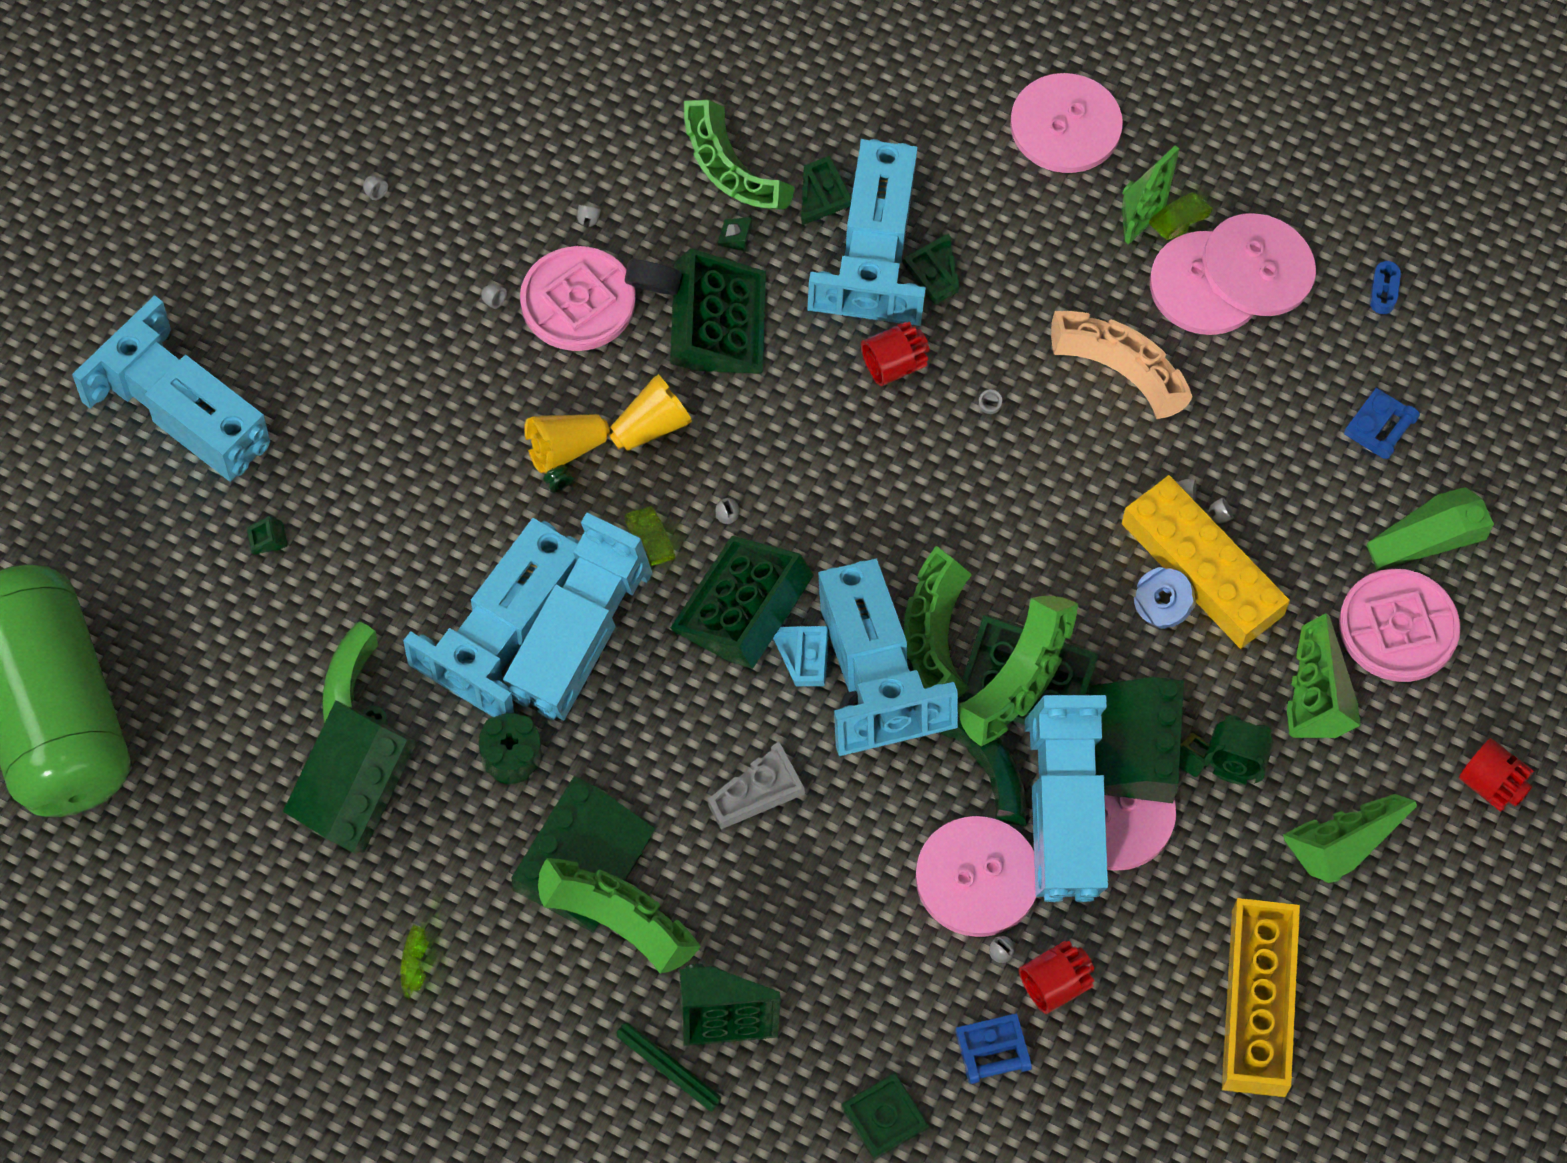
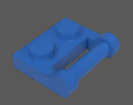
[1344,388,1420,459]
[955,1013,1032,1084]

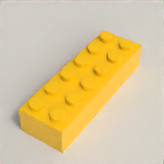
[1121,475,1290,649]
[1222,898,1300,1097]

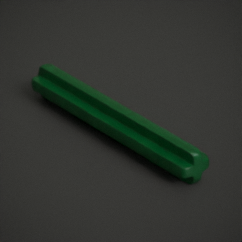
[617,1022,721,1111]

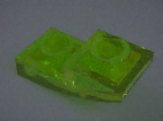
[1148,192,1213,240]
[625,506,675,566]
[401,924,428,999]

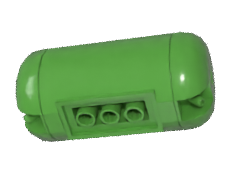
[0,564,131,817]

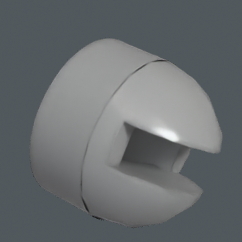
[363,175,388,200]
[577,205,601,227]
[481,284,507,309]
[979,389,1002,414]
[1178,479,1196,501]
[716,498,739,524]
[1209,498,1234,524]
[989,936,1015,963]

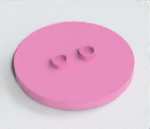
[1010,73,1123,173]
[1203,213,1316,316]
[1150,231,1254,335]
[520,246,635,351]
[1339,569,1460,682]
[1104,795,1176,871]
[916,816,1036,937]

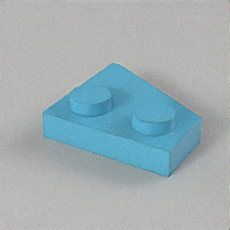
[773,626,829,686]

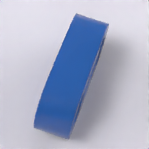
[1370,261,1401,314]

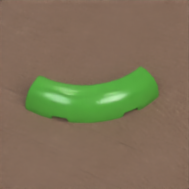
[684,100,795,209]
[904,546,972,698]
[958,596,1078,746]
[322,622,378,723]
[538,858,701,974]

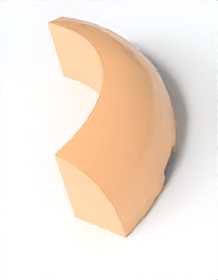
[1051,311,1193,419]

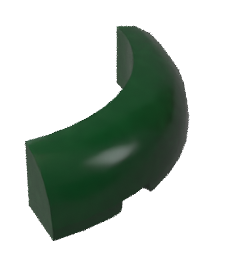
[939,711,1027,826]

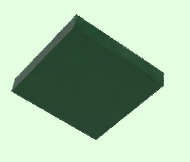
[841,1072,929,1161]

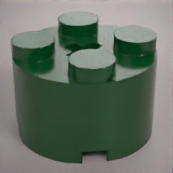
[478,713,542,784]
[1205,715,1273,785]

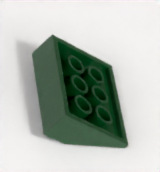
[670,248,766,374]
[670,536,814,669]
[958,614,1101,725]
[1088,677,1184,803]
[283,700,417,853]
[511,776,655,933]
[679,964,781,1046]

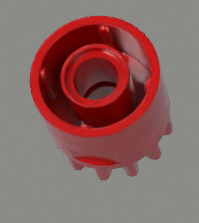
[861,321,930,386]
[1458,738,1534,812]
[1019,941,1094,1014]

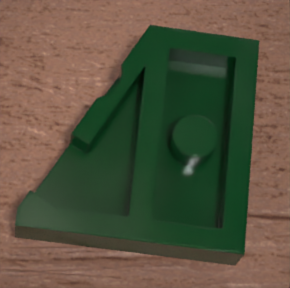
[801,156,852,225]
[902,233,959,305]

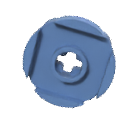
[1134,568,1196,629]

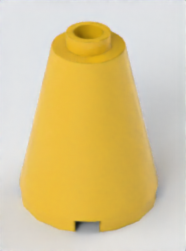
[609,374,692,451]
[524,414,610,474]

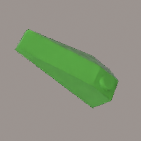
[1121,145,1179,244]
[1366,487,1494,571]
[1287,613,1361,738]
[1283,794,1417,883]

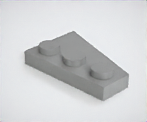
[708,741,805,829]

